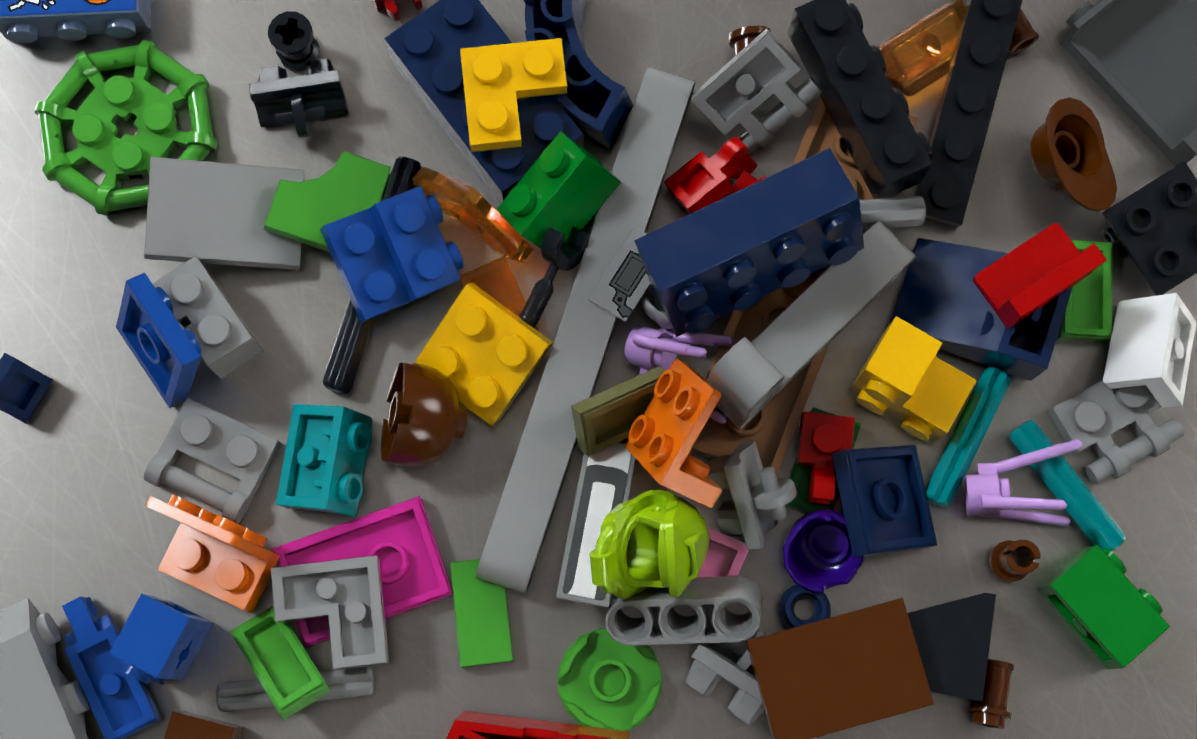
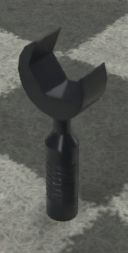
[519,226,588,329]

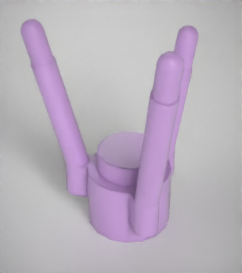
[624,325,734,424]
[965,439,1083,527]

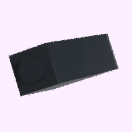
[908,593,996,702]

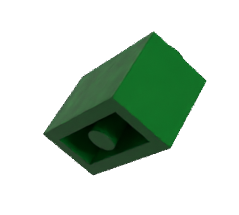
[496,131,621,248]
[1037,545,1170,669]

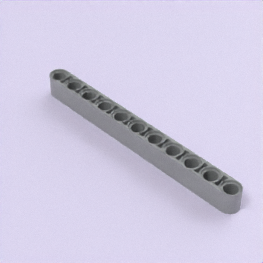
[476,66,695,594]

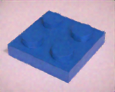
[116,272,201,408]

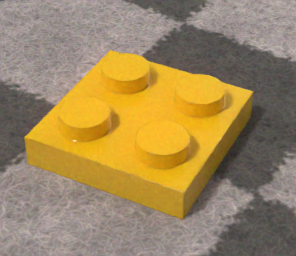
[414,283,554,426]

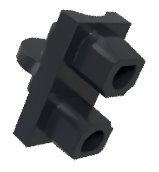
[249,58,348,138]

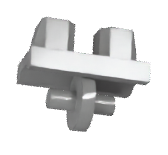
[708,441,797,549]
[686,628,768,724]

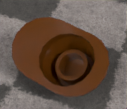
[1030,97,1117,212]

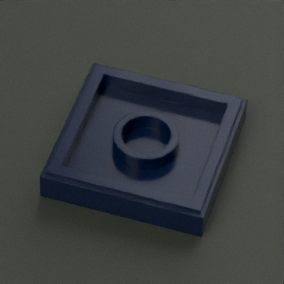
[832,445,937,558]

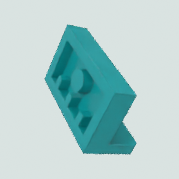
[275,404,372,517]

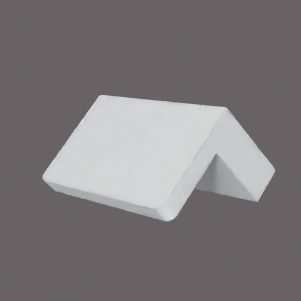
[1103,293,1197,408]

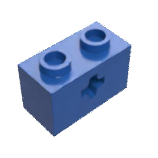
[109,593,215,685]

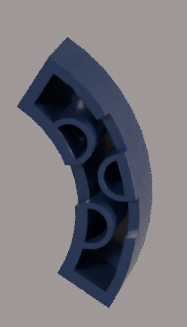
[523,0,633,149]

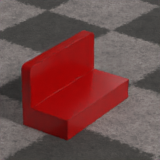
[973,223,1107,329]

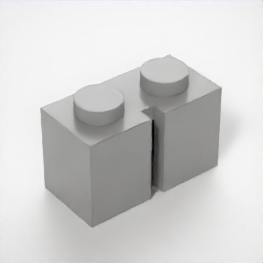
[153,256,264,379]

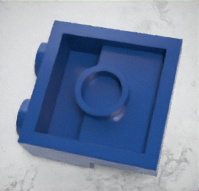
[320,186,463,323]

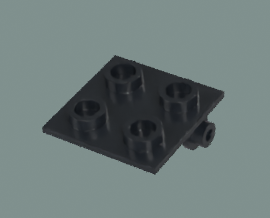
[1101,161,1197,296]

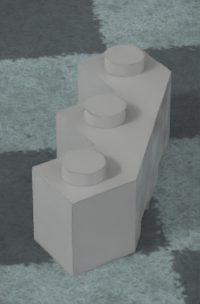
[0,598,89,739]

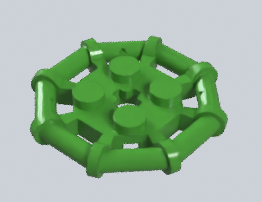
[35,40,218,216]

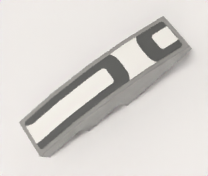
[556,438,636,608]

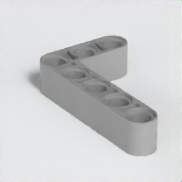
[707,221,916,429]

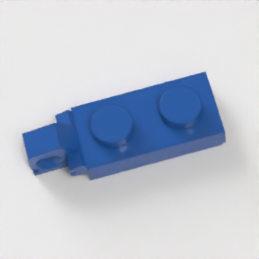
[62,596,162,739]

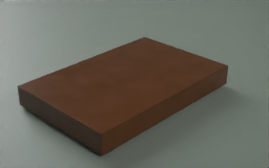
[745,598,934,739]

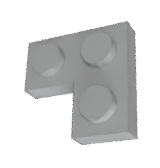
[271,555,389,669]

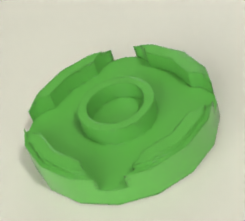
[558,628,662,731]

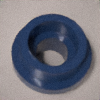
[778,584,831,629]

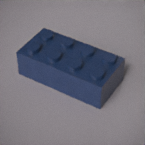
[384,0,584,204]
[634,148,864,337]

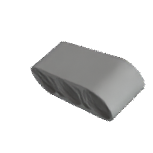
[605,576,763,646]

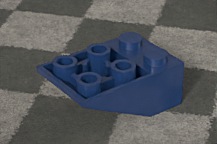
[888,238,1073,381]

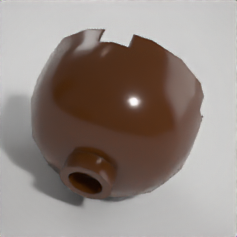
[381,362,467,467]

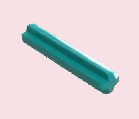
[925,366,1011,508]
[1010,420,1126,551]

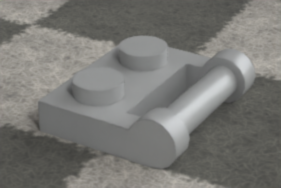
[144,397,282,523]

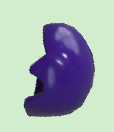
[783,509,865,594]

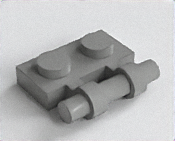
[691,28,823,155]
[1047,380,1184,484]

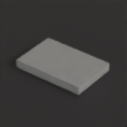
[144,157,304,270]

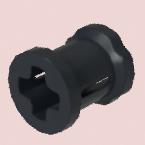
[268,11,320,72]

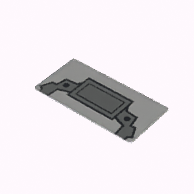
[588,227,650,321]

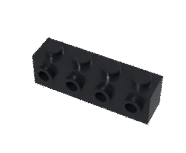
[787,0,933,199]

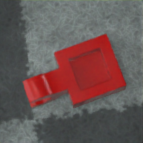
[663,136,758,214]
[796,411,855,506]

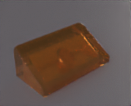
[877,0,966,96]

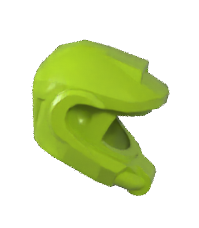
[590,490,710,599]

